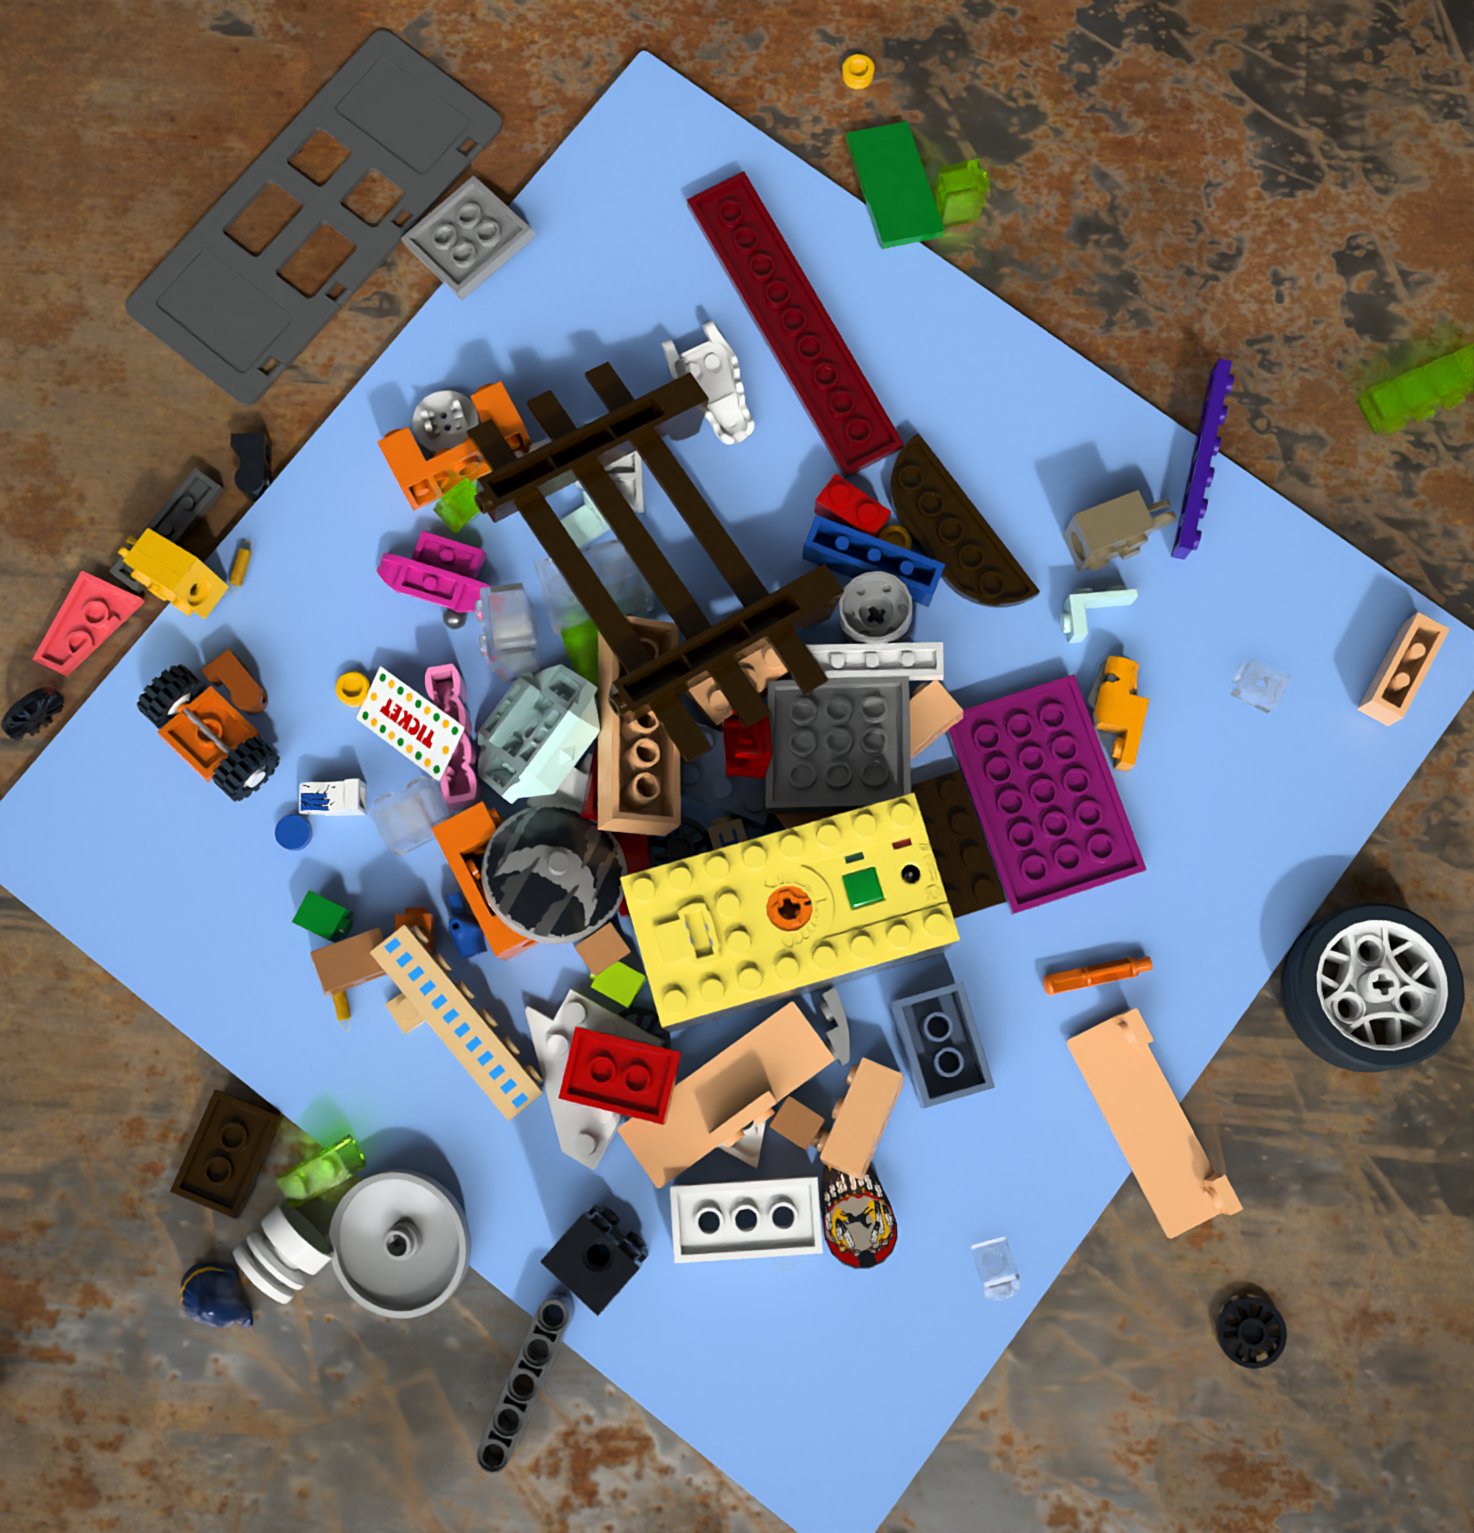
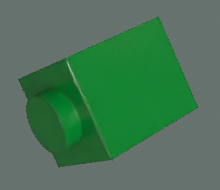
[292,890,354,943]

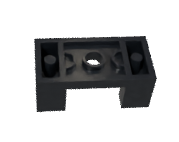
[540,1205,649,1316]

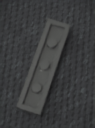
[109,468,225,595]

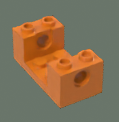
[377,381,531,511]
[431,801,541,961]

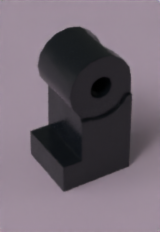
[230,433,272,501]

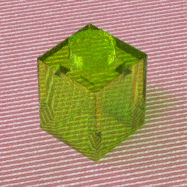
[433,477,482,535]

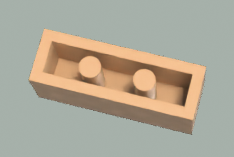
[1357,612,1450,726]
[817,1057,905,1181]

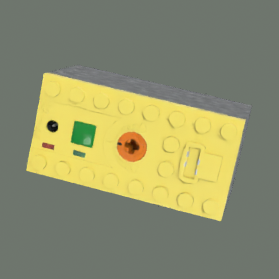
[620,793,960,1033]

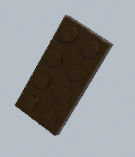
[911,770,1006,919]

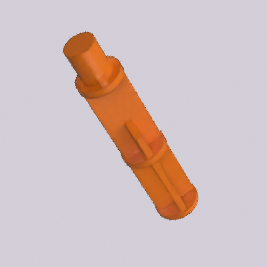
[1043,956,1153,996]

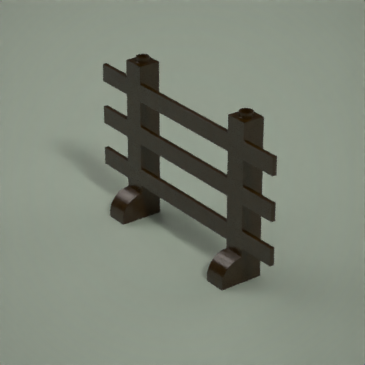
[467,362,845,764]

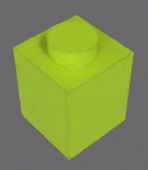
[589,961,647,1009]

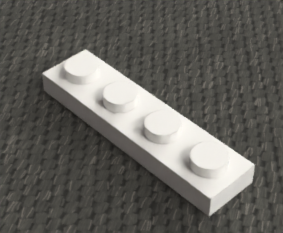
[805,642,944,681]

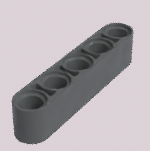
[476,1292,575,1474]

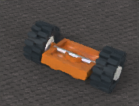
[137,664,280,802]

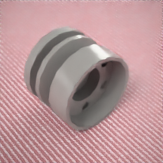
[839,571,913,644]

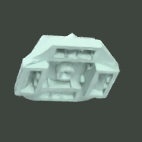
[478,664,601,804]

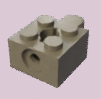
[1062,490,1177,572]

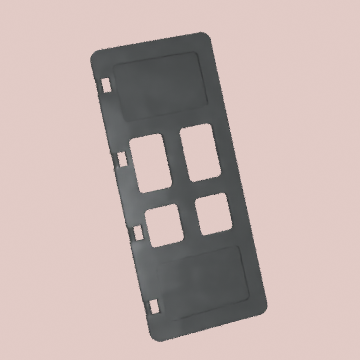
[126,30,503,406]

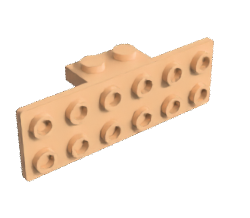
[618,1002,834,1188]

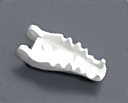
[661,320,754,445]

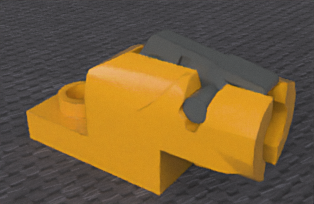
[1087,656,1149,772]

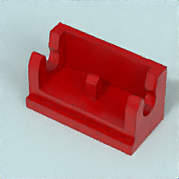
[722,705,773,779]

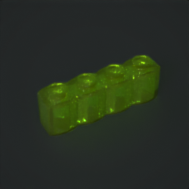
[1356,343,1474,436]

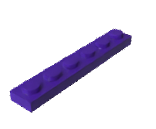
[1171,358,1234,560]

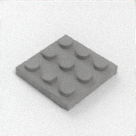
[400,175,536,301]

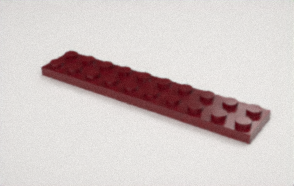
[686,171,904,479]

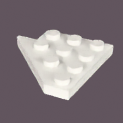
[525,989,665,1170]

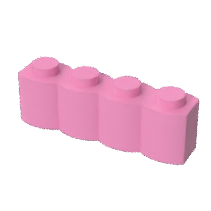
[425,663,483,810]

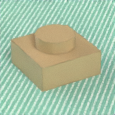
[385,992,426,1034]

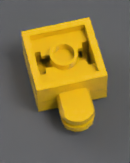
[118,528,229,619]

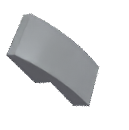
[818,987,850,1066]

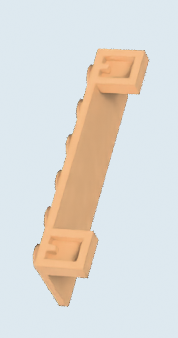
[1066,1007,1243,1238]

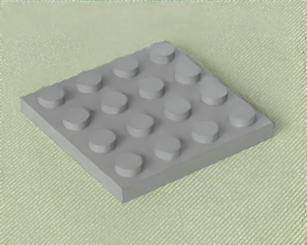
[765,676,911,814]

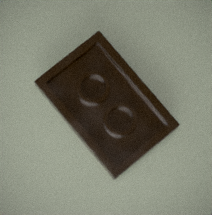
[170,1090,283,1219]

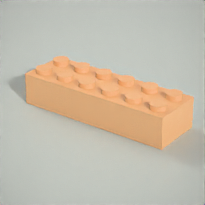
[598,615,681,836]

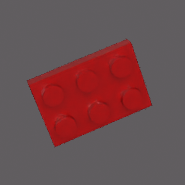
[558,1027,682,1125]

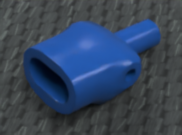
[447,892,488,959]

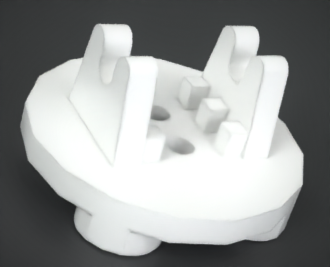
[412,390,479,455]

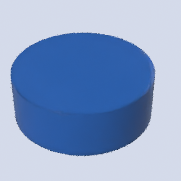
[275,815,313,851]

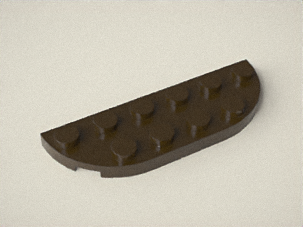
[890,433,1040,608]

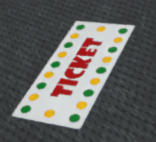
[357,666,465,781]

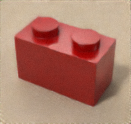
[814,473,891,538]

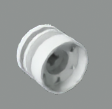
[233,1202,334,1304]

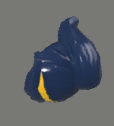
[180,1262,254,1329]

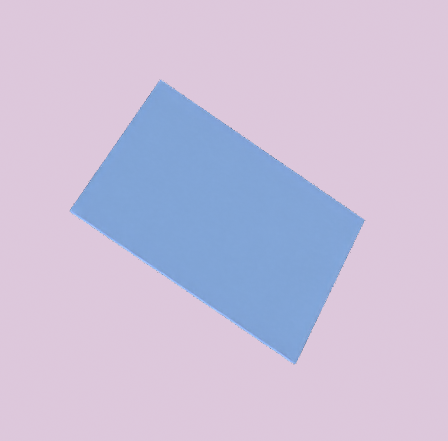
[0,51,1474,1533]

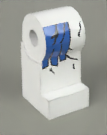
[299,778,367,816]

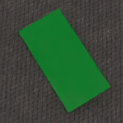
[845,121,945,249]

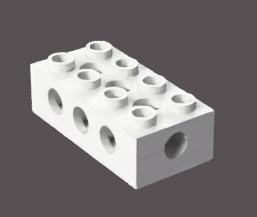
[670,1175,823,1263]

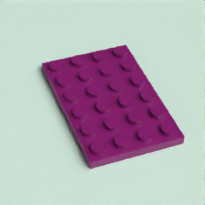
[947,674,1147,915]

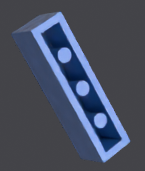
[802,515,945,607]

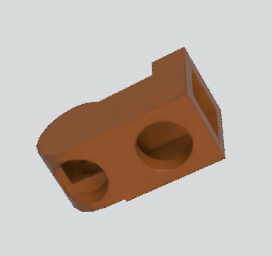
[201,649,268,715]

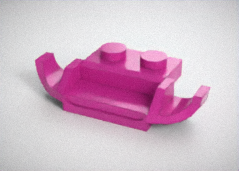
[376,531,506,613]

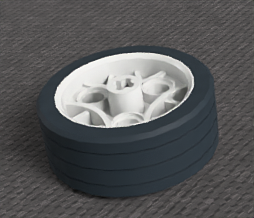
[1281,903,1465,1073]

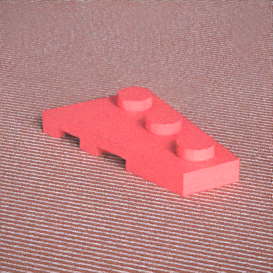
[32,571,145,677]

